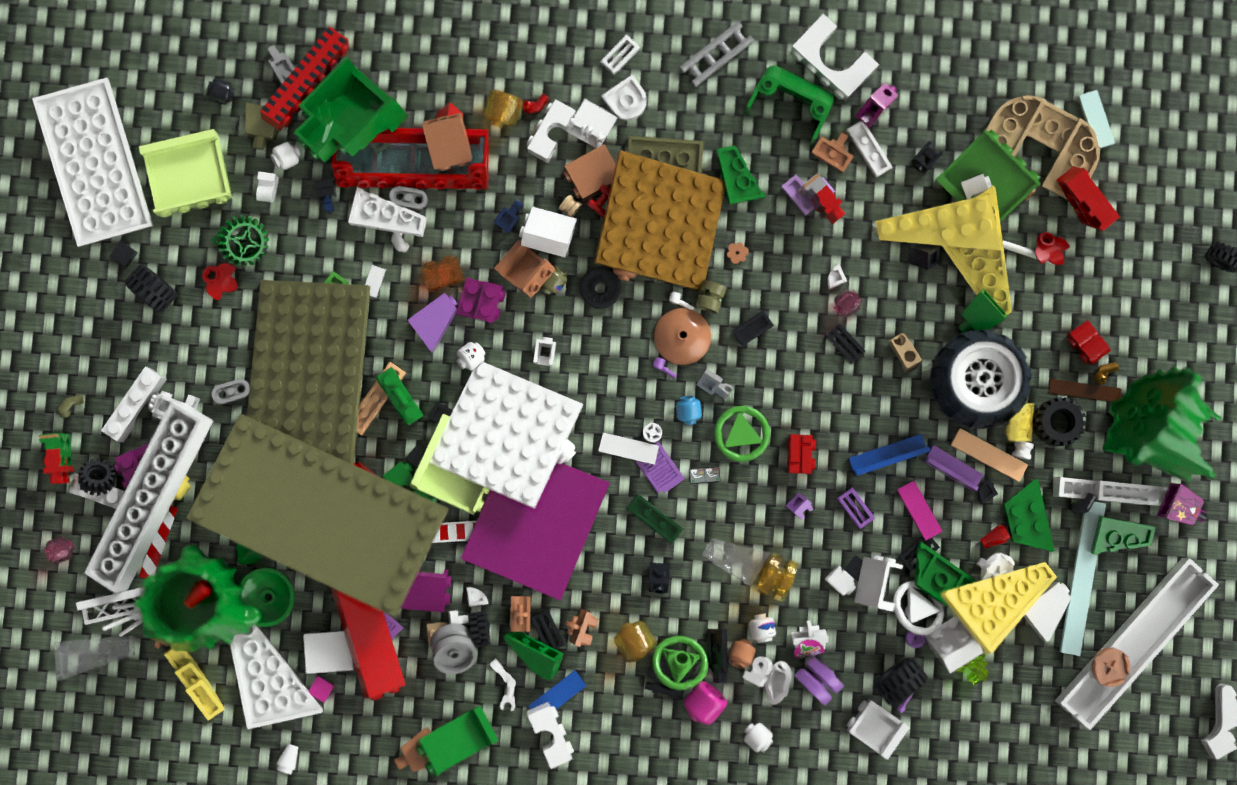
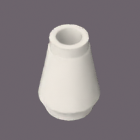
[276,744,299,774]

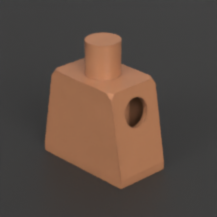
[395,726,431,772]

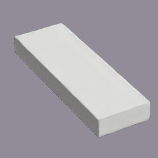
[846,121,893,178]
[599,433,659,465]

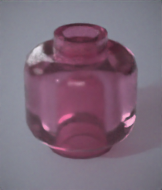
[833,289,863,318]
[44,536,75,564]

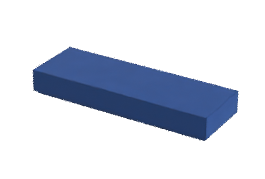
[529,670,587,709]

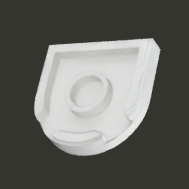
[601,75,646,120]

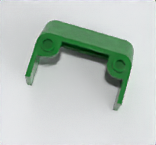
[744,65,834,146]

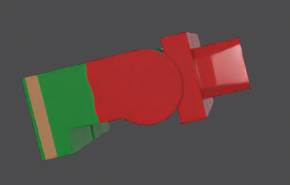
[39,433,74,484]

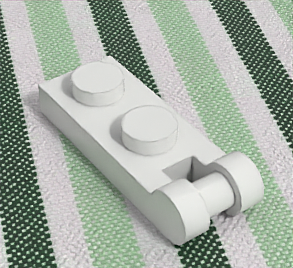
[69,474,125,509]

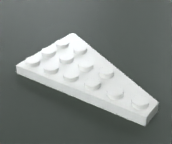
[230,625,323,729]

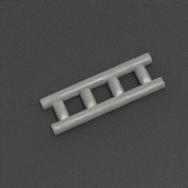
[680,21,754,87]

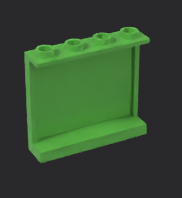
[935,129,1041,222]

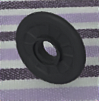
[580,267,622,309]

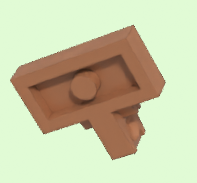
[811,132,854,173]

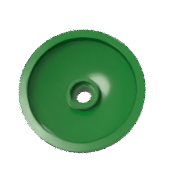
[239,568,295,627]

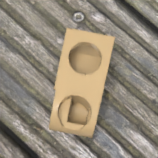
[889,333,922,373]

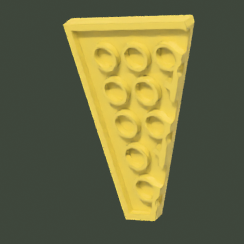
[942,185,1012,315]
[940,562,1057,654]

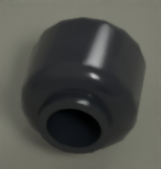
[206,78,235,105]

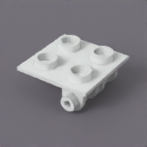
[566,99,618,148]

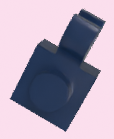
[493,199,524,234]

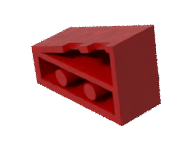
[1056,166,1120,231]

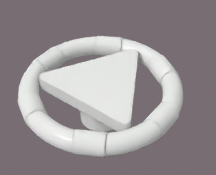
[893,580,944,635]

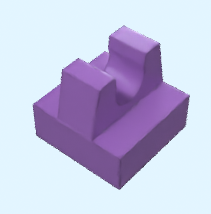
[786,492,813,520]

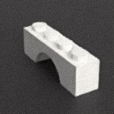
[101,367,167,443]

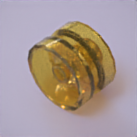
[757,553,798,602]

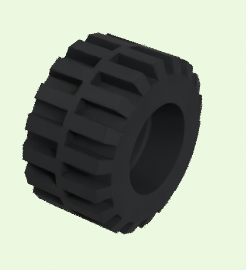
[124,264,178,313]
[1033,397,1086,447]
[874,657,928,706]

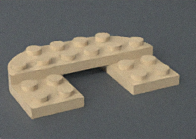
[986,96,1100,200]

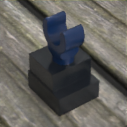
[315,179,337,212]

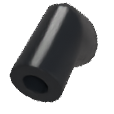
[1070,492,1097,514]

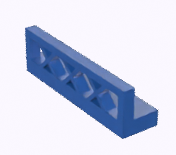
[848,434,930,476]

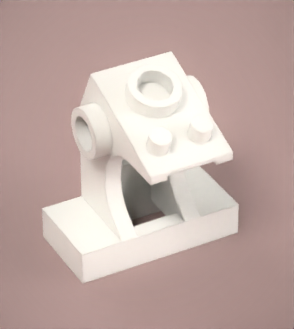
[148,391,200,419]

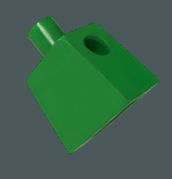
[959,288,1008,333]

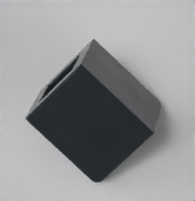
[909,243,940,270]

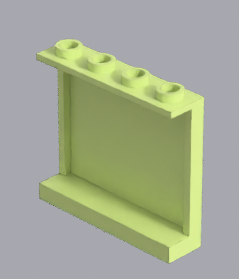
[139,129,232,217]
[410,414,490,515]

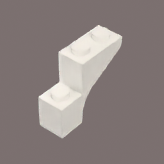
[1201,683,1237,760]

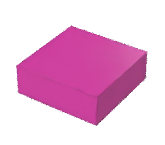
[309,675,335,703]

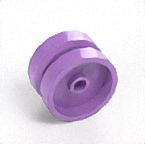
[794,656,844,706]

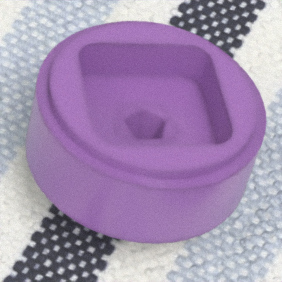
[905,630,925,648]

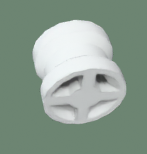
[643,423,662,443]
[1012,441,1034,460]

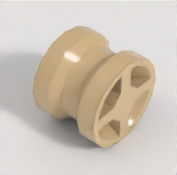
[559,194,582,217]

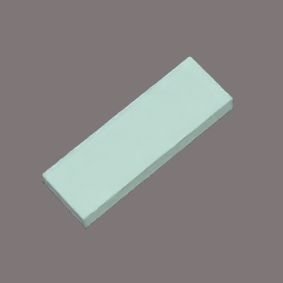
[1078,90,1115,149]

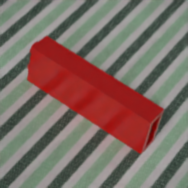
[330,587,406,701]

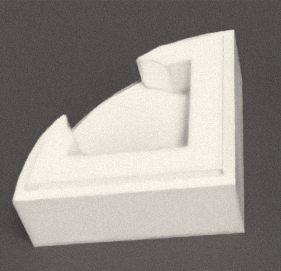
[827,264,847,290]
[466,587,489,607]

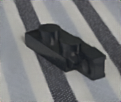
[707,629,728,683]

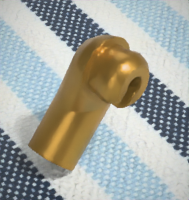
[1094,362,1119,385]

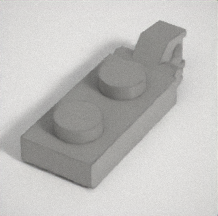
[267,45,295,85]

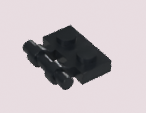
[644,656,689,699]

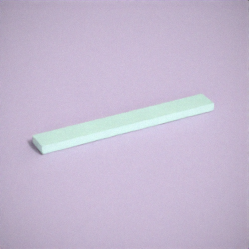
[1059,502,1106,656]

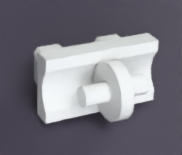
[791,621,829,649]

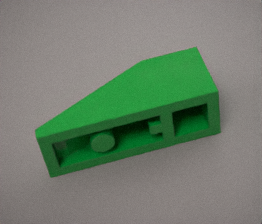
[504,631,564,681]

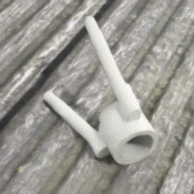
[102,603,143,637]

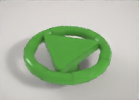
[714,406,770,462]
[652,636,708,690]

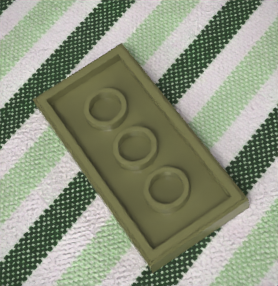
[627,136,704,174]

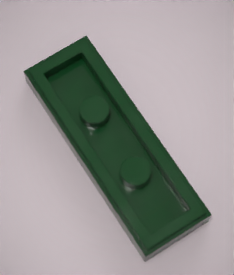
[626,494,683,544]

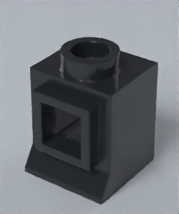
[912,141,943,173]

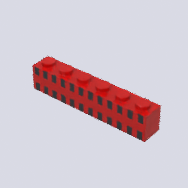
[260,26,349,131]

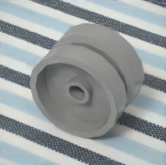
[430,624,476,674]

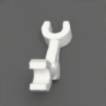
[490,658,516,711]

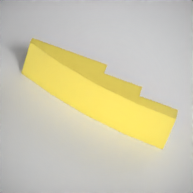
[164,648,225,720]

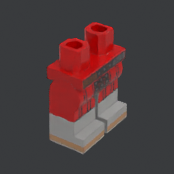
[797,173,845,225]

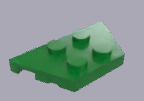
[1003,479,1055,552]
[914,542,978,607]

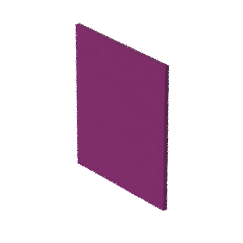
[461,462,610,601]

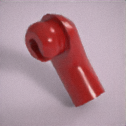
[522,94,550,114]

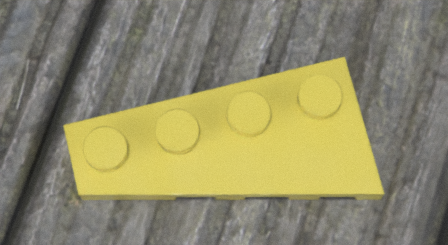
[1006,403,1034,442]

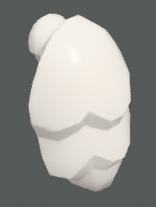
[765,661,792,704]

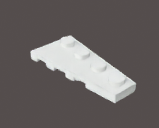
[348,187,427,237]

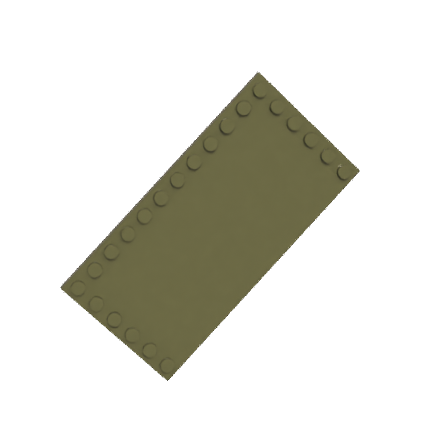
[186,413,449,617]

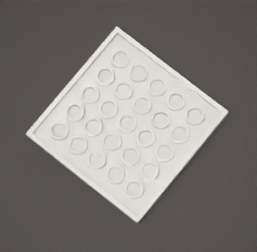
[429,362,583,509]

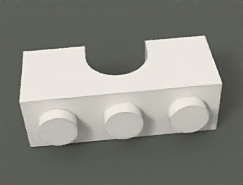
[526,99,576,163]
[527,702,574,769]

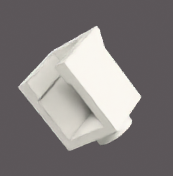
[961,173,992,199]
[533,337,556,367]
[825,565,856,596]

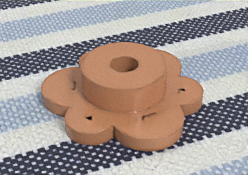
[727,242,749,264]

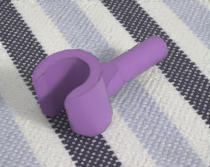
[653,357,677,379]

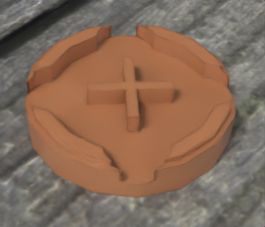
[1091,647,1131,687]

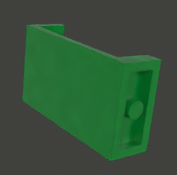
[415,706,499,777]

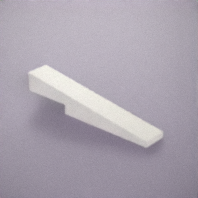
[1053,477,1168,506]

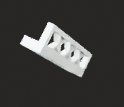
[76,587,144,625]

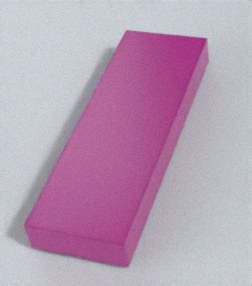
[897,481,943,541]

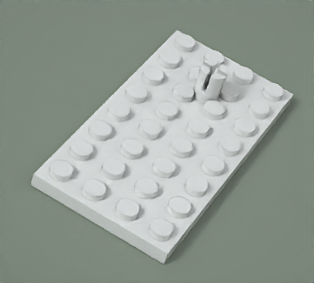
[32,78,153,247]

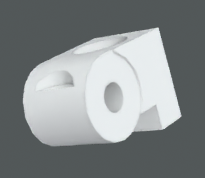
[256,172,279,203]
[742,657,773,687]

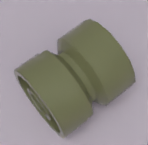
[695,280,726,314]

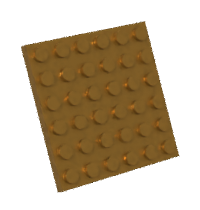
[594,151,725,292]

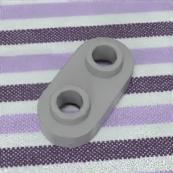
[390,186,428,210]
[212,379,250,404]

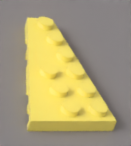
[875,194,1002,251]

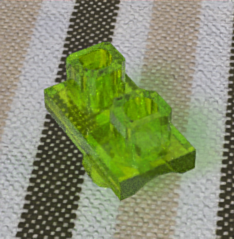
[956,652,989,685]

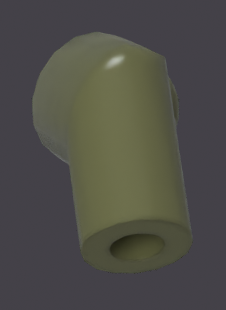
[58,394,84,418]

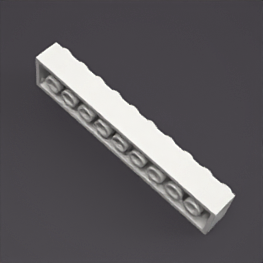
[85,401,213,593]

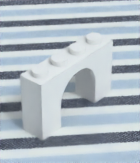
[791,14,879,102]

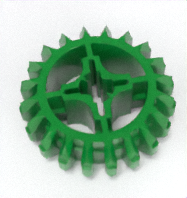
[216,215,269,267]

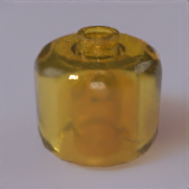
[483,89,523,128]
[614,621,657,663]

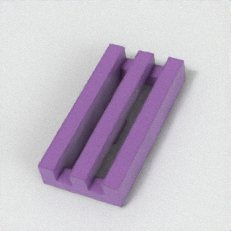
[836,487,875,530]

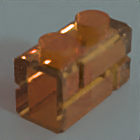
[421,255,465,292]

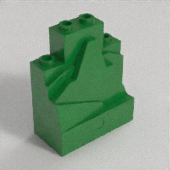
[294,56,408,162]

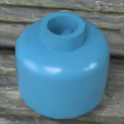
[676,396,702,425]

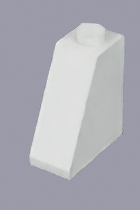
[1023,582,1071,642]

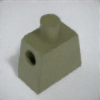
[245,103,279,150]

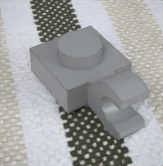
[696,369,733,399]

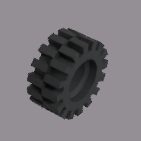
[1204,242,1237,273]
[78,458,115,496]
[469,611,491,648]

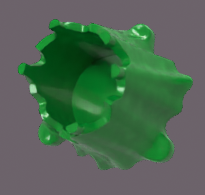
[1102,366,1221,483]
[135,545,262,652]

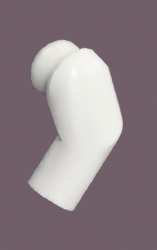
[391,232,409,252]

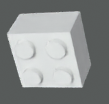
[924,616,983,673]

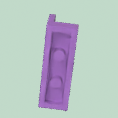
[923,445,983,491]

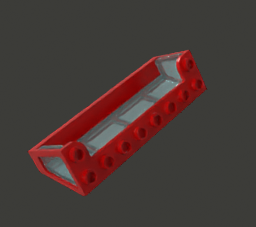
[332,128,489,190]

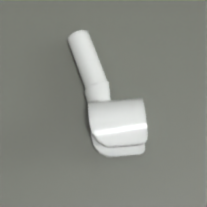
[669,292,694,310]

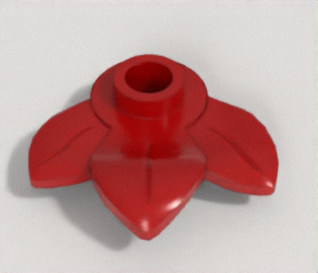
[1035,232,1070,265]
[202,263,238,300]

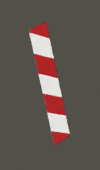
[139,505,178,579]

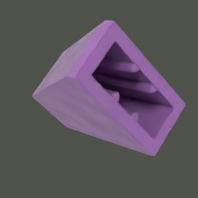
[408,293,457,352]

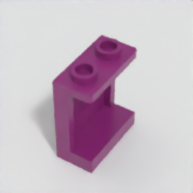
[401,569,451,612]

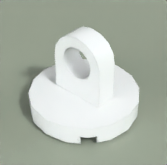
[976,553,1015,581]

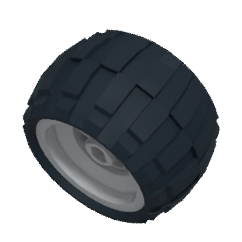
[930,329,1032,429]

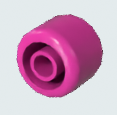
[684,681,727,725]

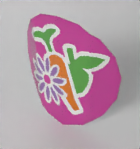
[794,639,825,659]

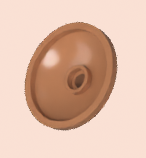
[654,308,711,365]

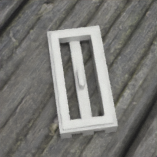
[601,35,640,75]

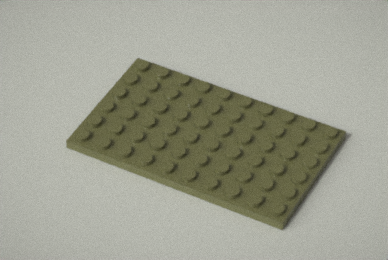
[247,280,371,465]

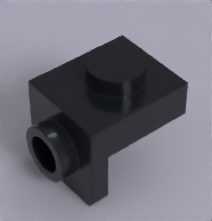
[648,562,670,594]

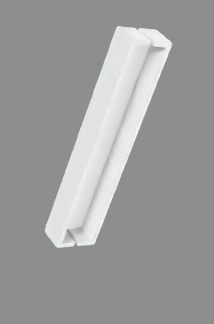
[1055,558,1219,730]

